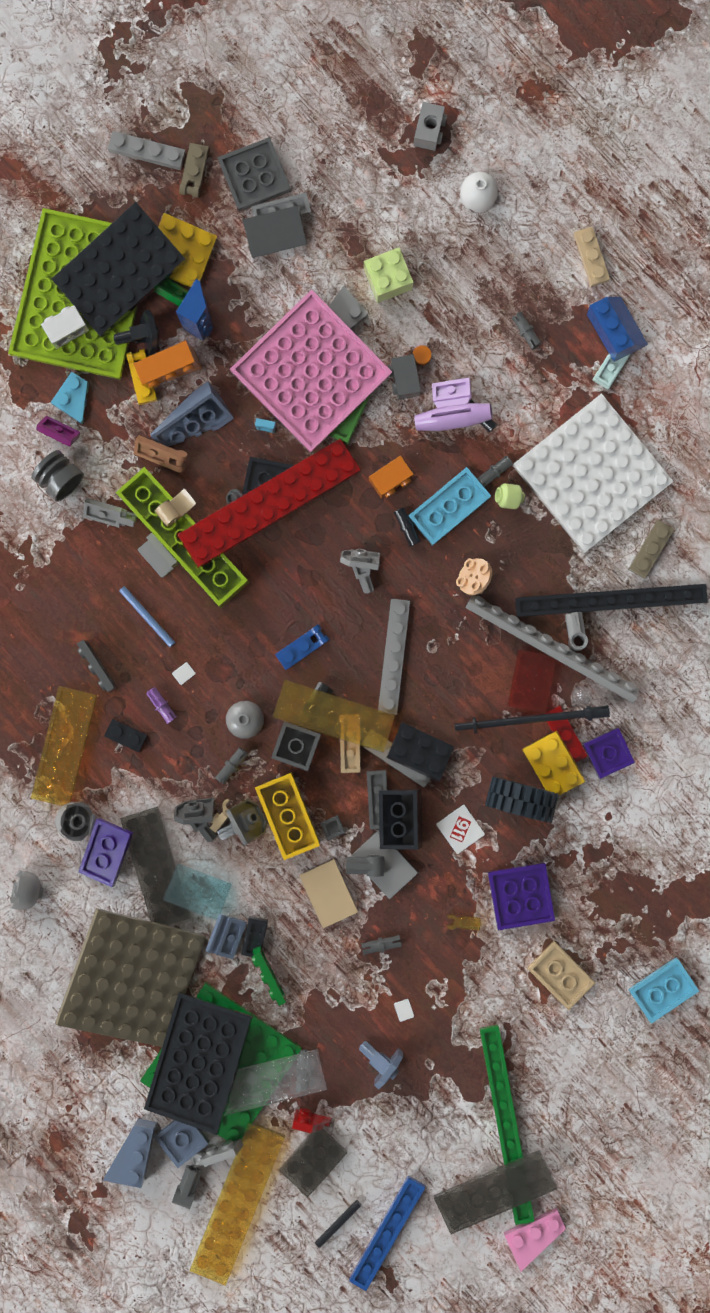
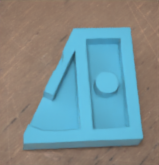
[50,372,89,424]

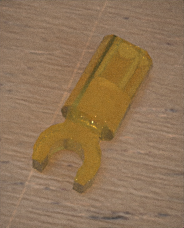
[446,914,481,931]

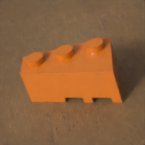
[133,340,203,389]

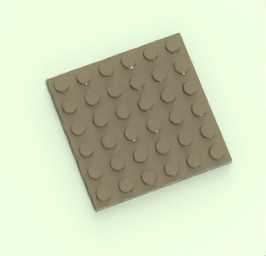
[55,908,206,1047]

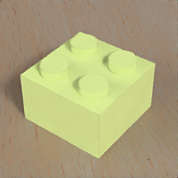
[364,248,413,303]

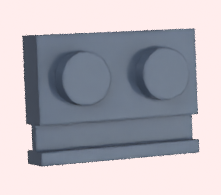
[206,913,246,959]

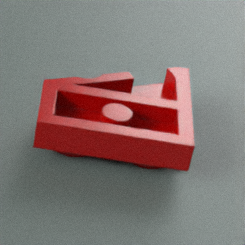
[292,1108,332,1133]

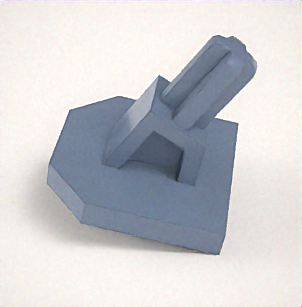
[359,1041,403,1089]

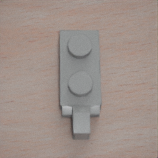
[83,498,137,528]
[190,1139,243,1168]

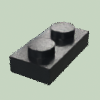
[104,719,148,753]

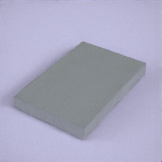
[350,830,418,899]

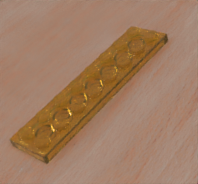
[189,1122,285,1286]

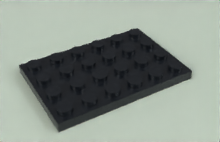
[52,202,187,337]
[144,992,253,1135]

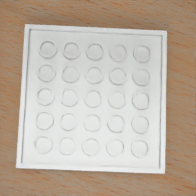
[513,393,674,553]

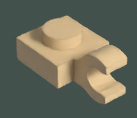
[210,799,229,833]

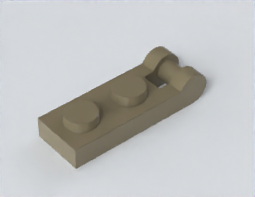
[179,143,209,198]

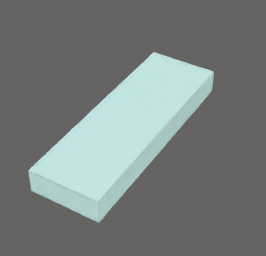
[592,354,631,390]

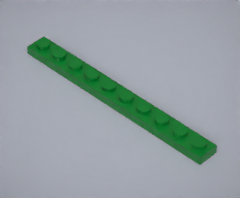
[479,1025,535,1225]

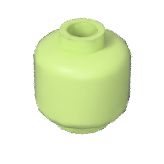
[495,483,525,509]

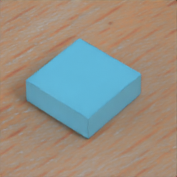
[255,418,276,433]

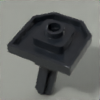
[113,310,159,357]

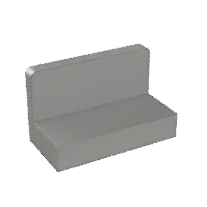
[138,533,179,578]

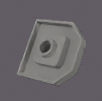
[340,549,380,593]

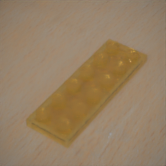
[273,680,395,753]
[31,686,98,806]

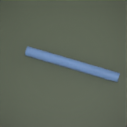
[119,586,175,647]

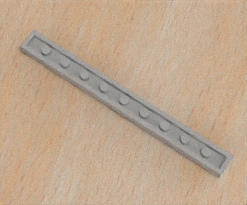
[465,595,639,703]

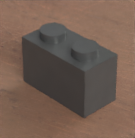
[388,354,421,400]

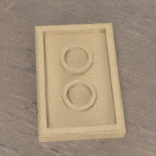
[299,859,358,928]
[527,941,596,1010]

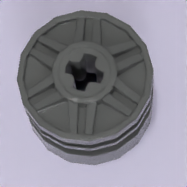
[31,450,84,502]

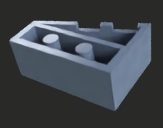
[103,1118,157,1188]

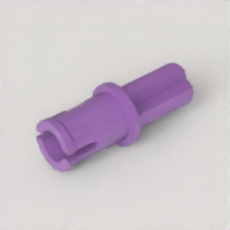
[146,687,177,724]

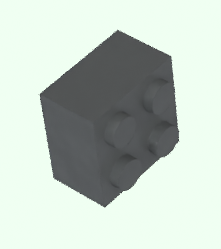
[271,721,321,771]

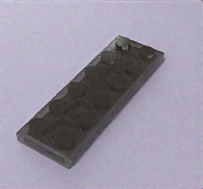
[120,806,191,926]
[434,1150,557,1234]

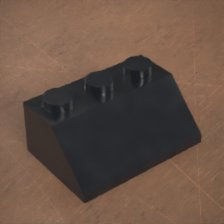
[379,789,422,850]

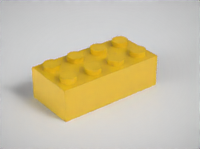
[255,772,321,860]

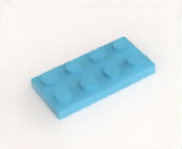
[408,467,491,546]

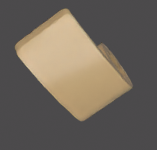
[155,489,196,527]

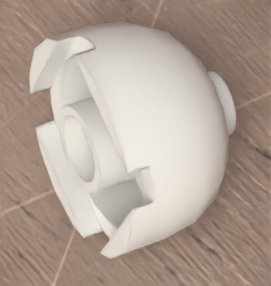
[460,171,498,213]

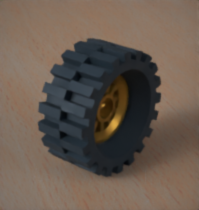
[485,777,559,823]

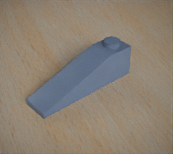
[150,381,234,447]

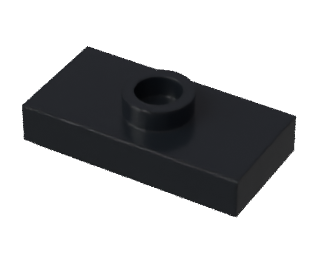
[241,916,268,957]

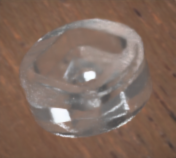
[572,686,592,706]

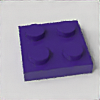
[583,728,635,779]

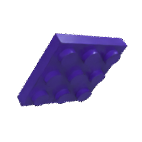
[487,862,555,930]

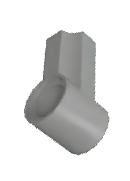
[565,612,588,651]

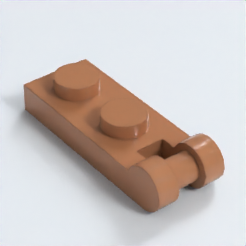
[133,435,187,472]

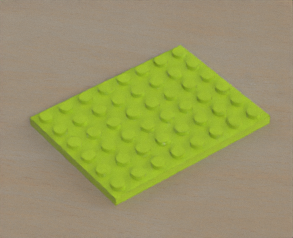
[8,208,138,380]

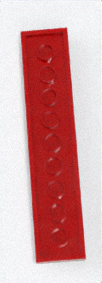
[178,439,361,568]

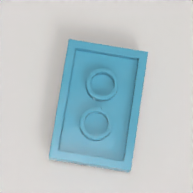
[628,957,699,1024]

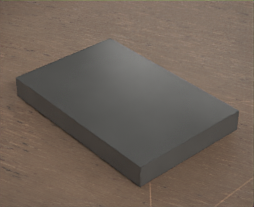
[242,206,307,258]

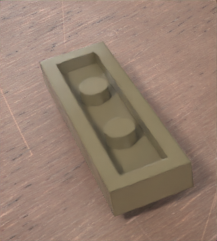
[628,520,674,579]

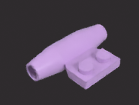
[415,378,493,431]

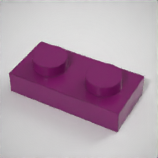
[36,415,80,447]

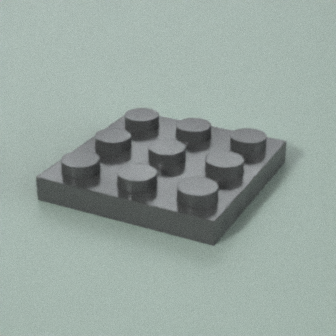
[217,137,291,212]

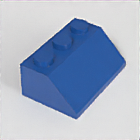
[176,279,213,341]
[587,297,648,362]

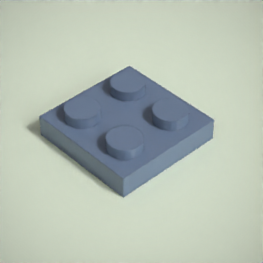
[154,1120,209,1168]

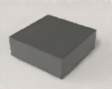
[320,815,345,841]

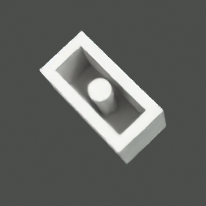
[41,305,89,349]

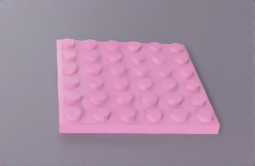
[230,289,392,453]

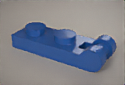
[275,624,330,670]

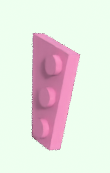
[504,1208,566,1271]

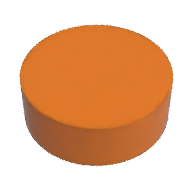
[413,345,431,366]

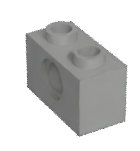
[413,102,447,151]

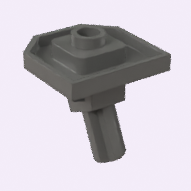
[174,798,217,842]
[218,799,267,846]

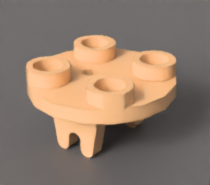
[456,558,492,595]

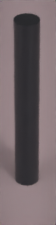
[315,1200,362,1248]

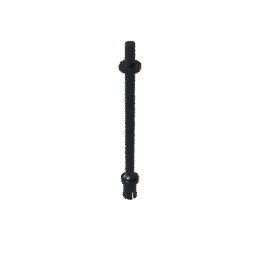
[455,705,610,734]

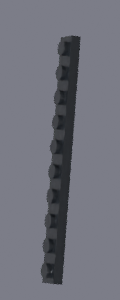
[515,584,708,617]

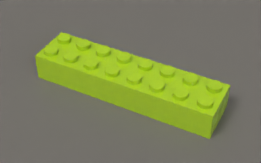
[115,467,249,608]

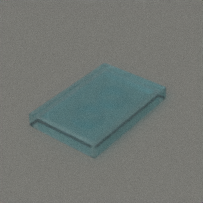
[163,863,232,920]

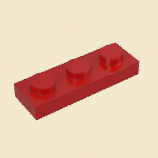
[544,706,587,763]

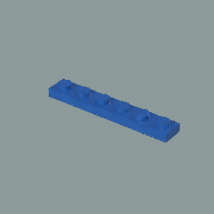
[349,1175,425,1291]

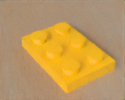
[522,730,586,795]

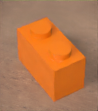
[369,455,413,499]

